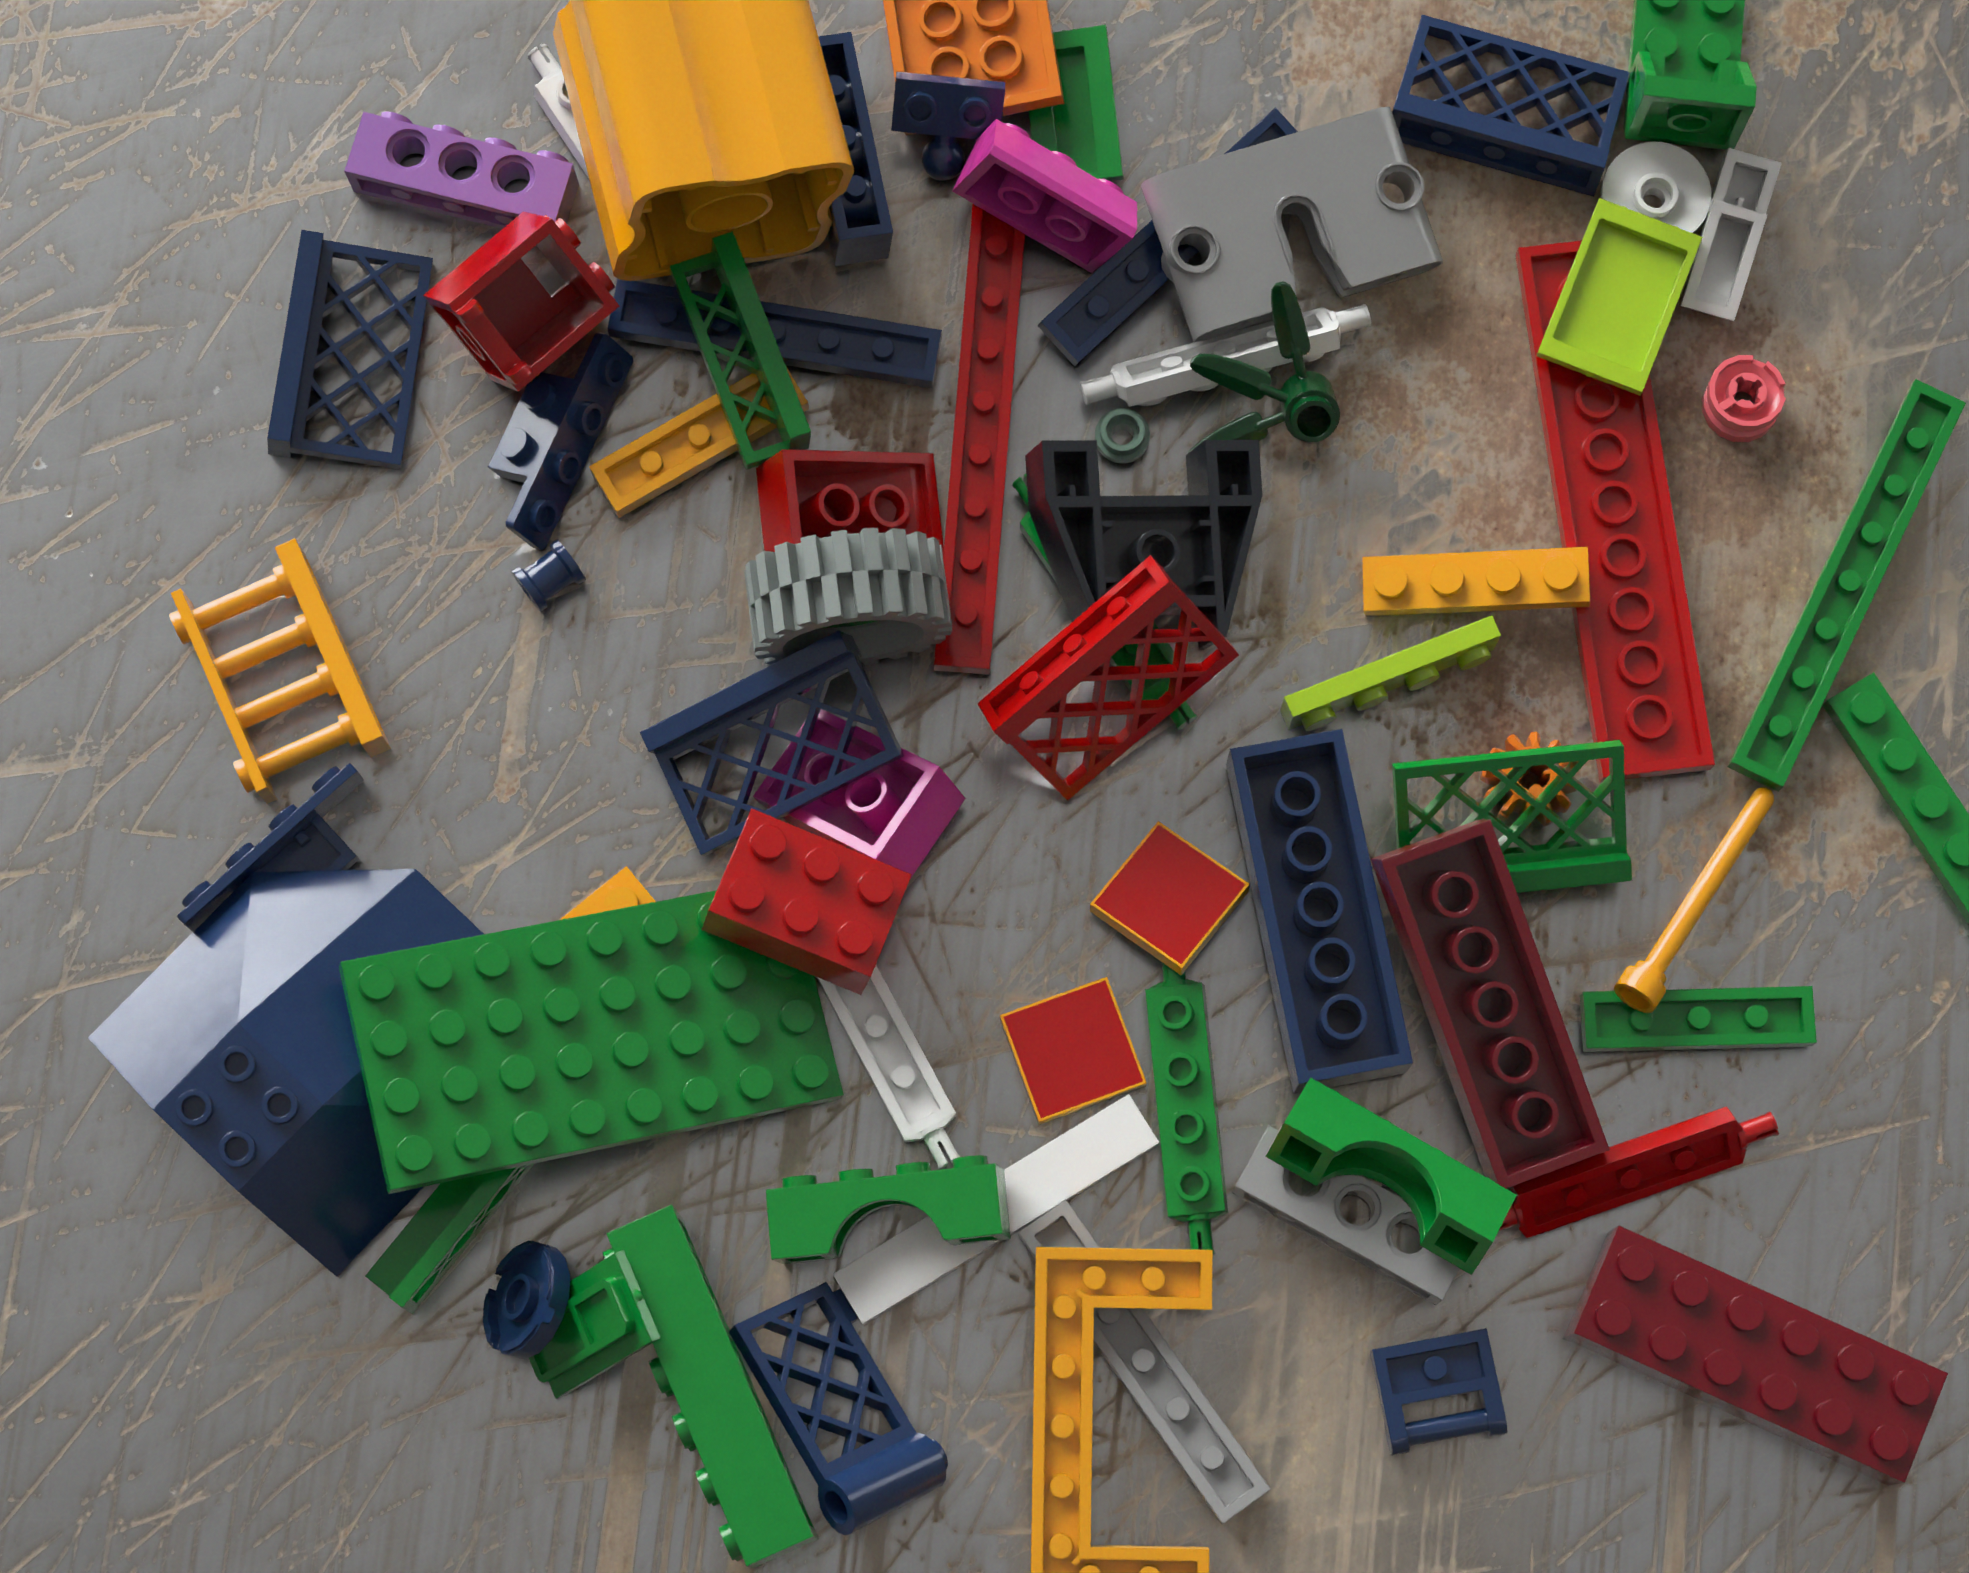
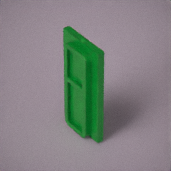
[1029,24,1124,181]
[529,1250,661,1399]

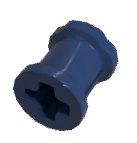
[511,539,586,612]

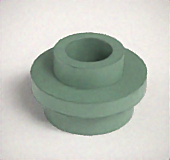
[1095,408,1150,463]

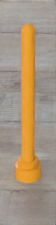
[1614,787,1774,1013]

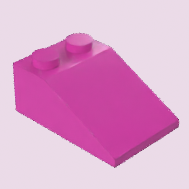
[753,709,966,879]

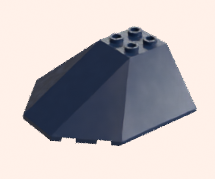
[88,869,484,1277]

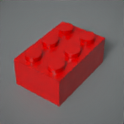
[702,808,912,995]

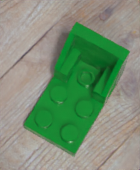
[1623,0,1757,150]

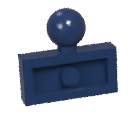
[891,72,1006,181]

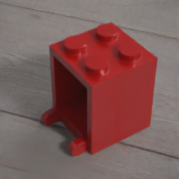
[423,211,620,392]

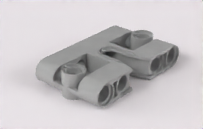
[1141,107,1443,342]

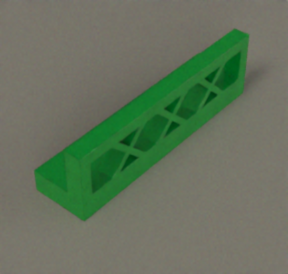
[670,231,811,470]
[365,1163,535,1314]

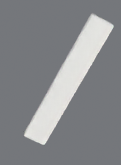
[833,1094,1159,1326]

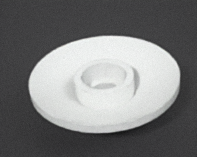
[1601,142,1712,234]

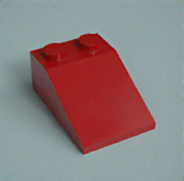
[756,449,944,554]

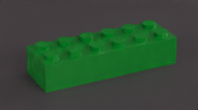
[603,1204,819,1568]

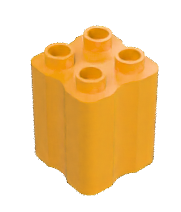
[553,0,854,281]

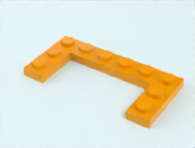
[1031,1247,1213,1573]

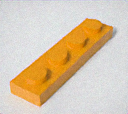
[589,367,809,518]
[1362,547,1590,616]

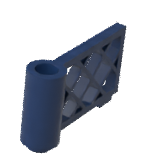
[729,1282,948,1535]

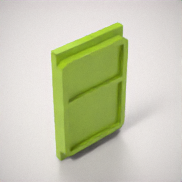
[1536,198,1703,396]

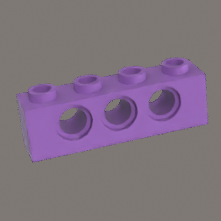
[344,112,579,229]

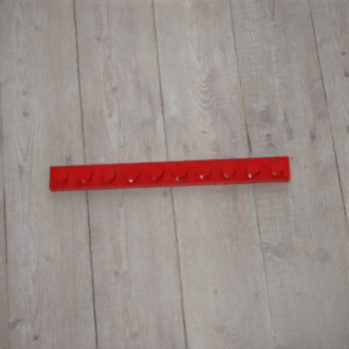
[934,204,1025,675]

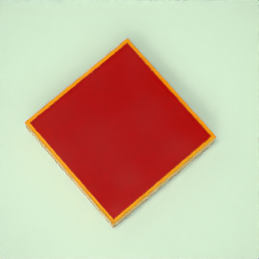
[1090,821,1250,975]
[1000,977,1147,1125]

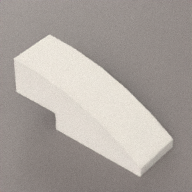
[1680,148,1782,321]

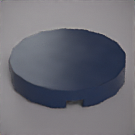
[483,1240,570,1360]

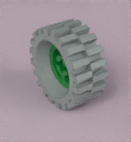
[744,528,952,665]

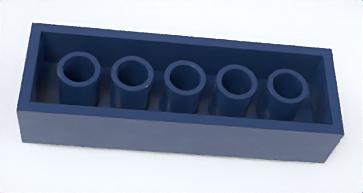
[1226,729,1413,1094]

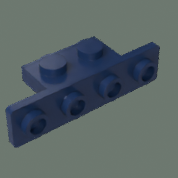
[488,333,633,550]
[177,763,364,932]

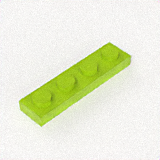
[1280,615,1501,731]

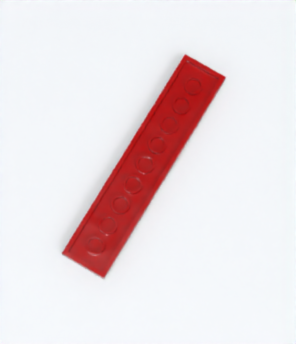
[1515,240,1715,783]

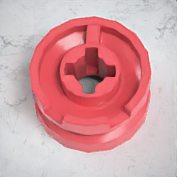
[1702,355,1786,442]

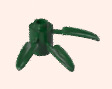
[1188,281,1340,453]

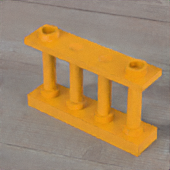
[169,538,391,804]

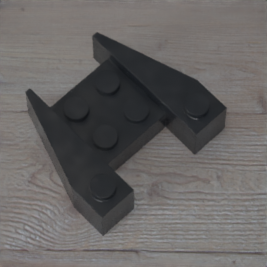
[1025,440,1263,649]

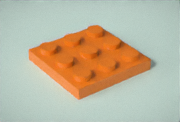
[883,0,1065,136]

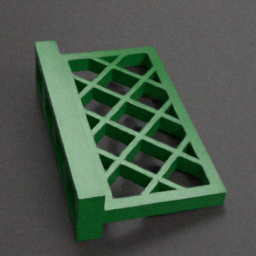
[1392,740,1632,893]

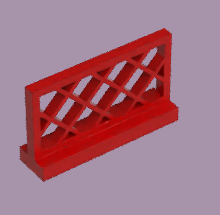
[977,555,1239,801]

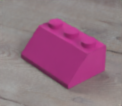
[952,119,1137,273]

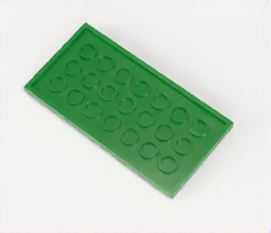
[339,890,844,1194]

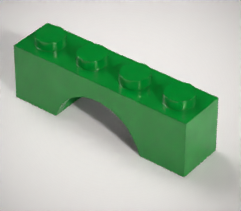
[1265,1077,1517,1275]
[766,1155,1011,1264]

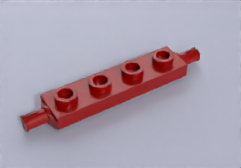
[1499,1106,1779,1238]

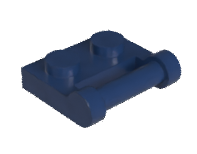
[1370,1328,1507,1456]

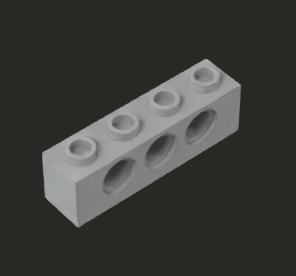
[1232,1124,1459,1305]

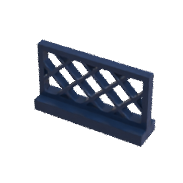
[1392,15,1630,197]
[267,230,433,470]
[640,630,904,856]

